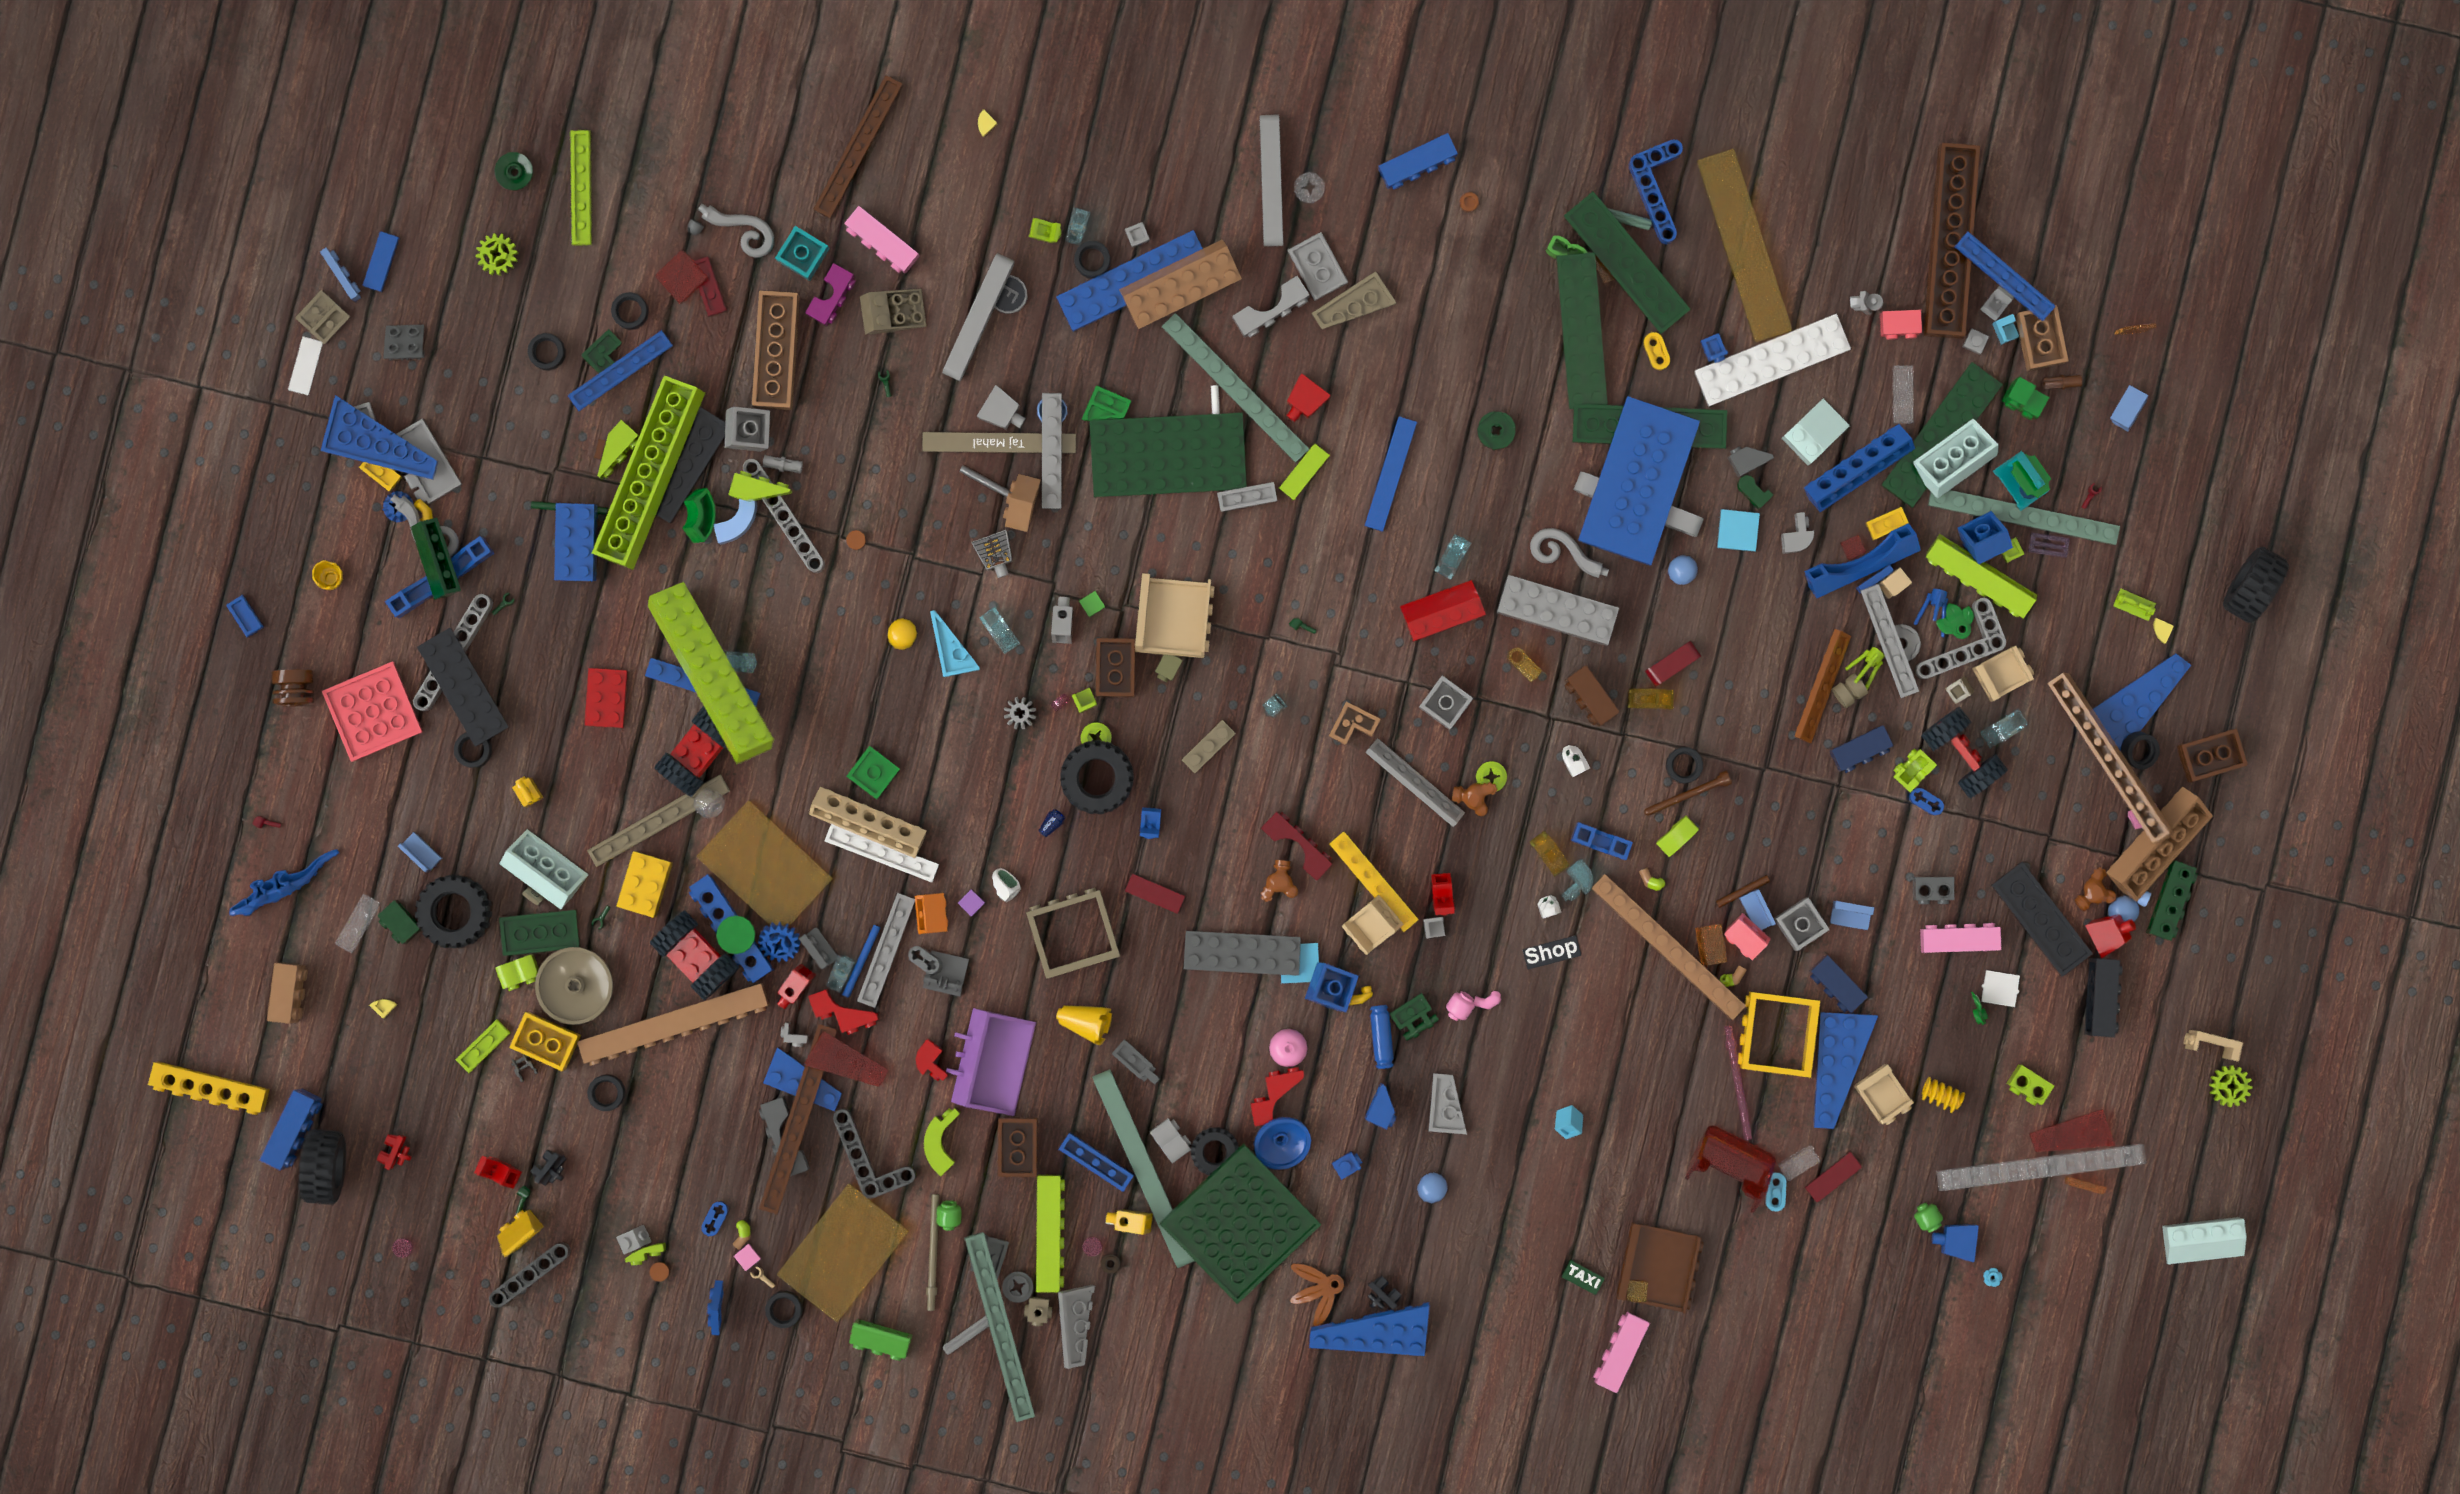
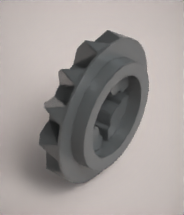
[1002,1271,1033,1303]

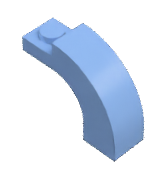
[714,499,757,545]

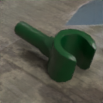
[878,370,891,398]
[491,593,515,616]
[1289,618,1316,634]
[592,905,611,930]
[516,1186,531,1213]

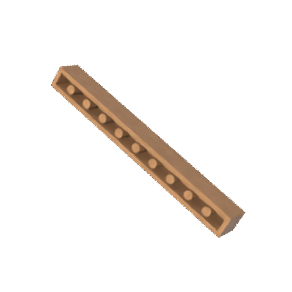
[2047,673,2175,844]
[1590,874,1746,1020]
[577,983,770,1066]

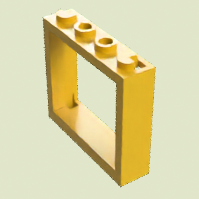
[1738,992,1820,1078]

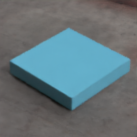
[1717,509,1760,552]
[1281,943,1319,983]

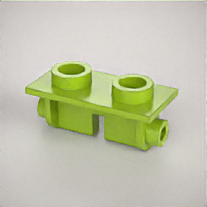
[2113,588,2156,621]

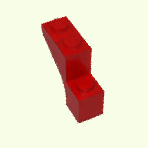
[808,989,879,1035]
[1251,1067,1304,1126]

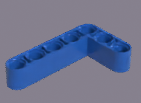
[1629,139,1683,244]

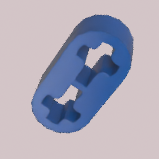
[1909,788,1944,815]
[702,1201,728,1236]

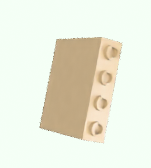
[1135,573,1214,658]

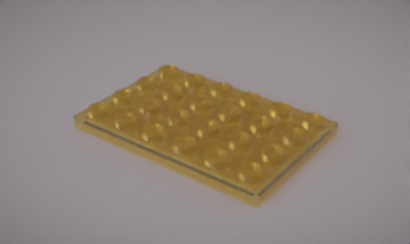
[696,800,833,926]
[777,1184,909,1322]

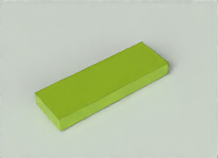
[1279,444,1330,500]
[455,1019,511,1073]

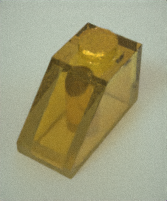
[1629,689,1674,710]
[1529,831,1569,877]

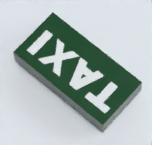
[1561,1260,1605,1295]

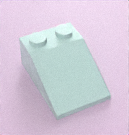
[1782,399,1849,465]

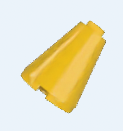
[1056,1005,1112,1046]

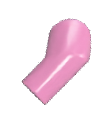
[1474,991,1501,1009]

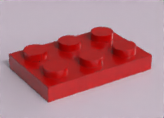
[585,668,628,728]

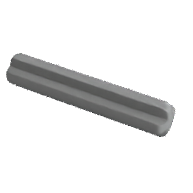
[942,1316,989,1355]

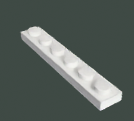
[825,824,939,882]

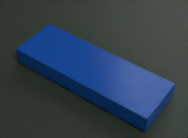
[363,231,399,292]

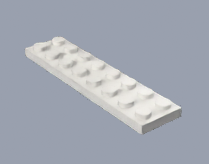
[1694,314,1851,407]

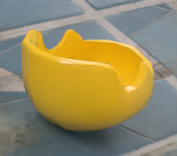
[312,560,343,590]
[887,618,917,650]

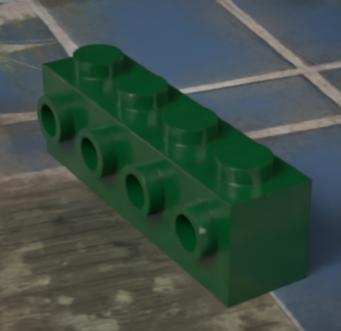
[410,518,461,600]
[2146,861,2198,941]

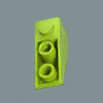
[597,420,639,479]
[728,471,792,502]

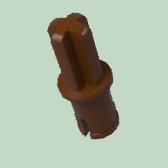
[2043,375,2082,390]

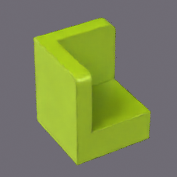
[1072,688,1097,713]

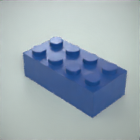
[554,503,598,581]
[260,1088,322,1170]

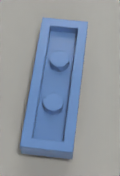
[320,248,361,302]

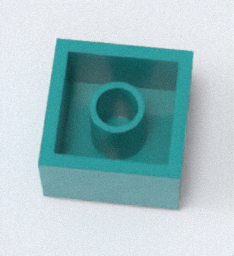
[775,226,830,281]

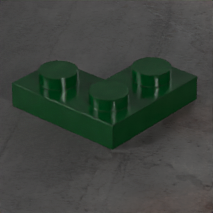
[581,329,622,374]

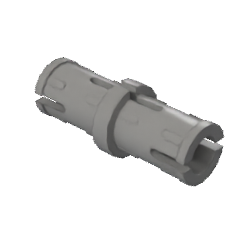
[763,455,803,474]

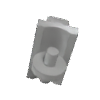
[1850,291,1883,315]

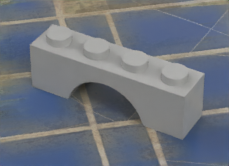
[1232,276,1309,338]

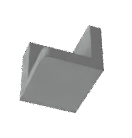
[1423,917,1445,939]

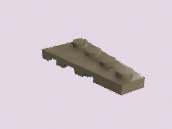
[1312,271,1397,330]

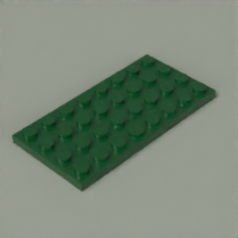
[1090,413,1246,497]

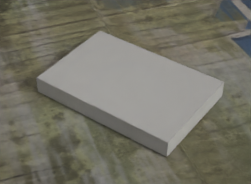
[1287,232,1348,301]

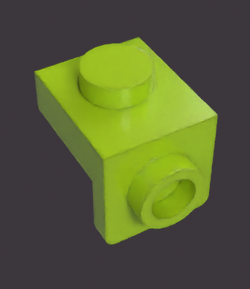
[1029,218,1061,243]

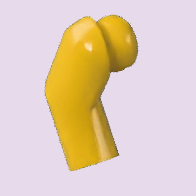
[414,499,433,521]
[1349,986,1373,1005]

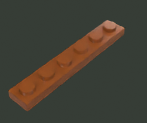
[1794,629,1851,743]

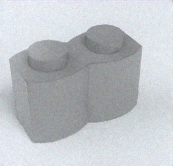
[1149,1118,1191,1163]

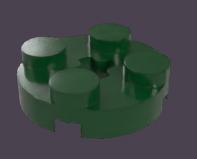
[1477,411,1515,450]

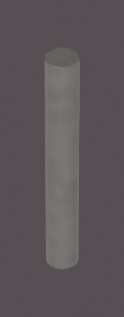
[959,465,1012,497]

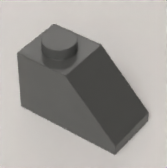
[1727,446,1774,478]

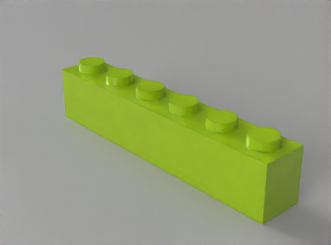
[1926,534,2037,619]
[1036,1175,1065,1292]

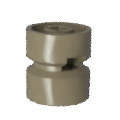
[1832,673,1868,709]

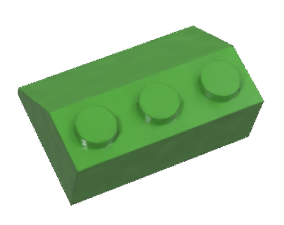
[849,1319,913,1361]

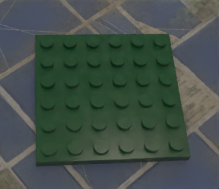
[1159,1143,1321,1304]

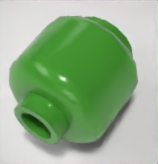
[936,1200,962,1231]
[1914,1202,1943,1232]

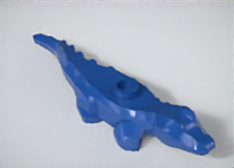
[229,849,339,916]

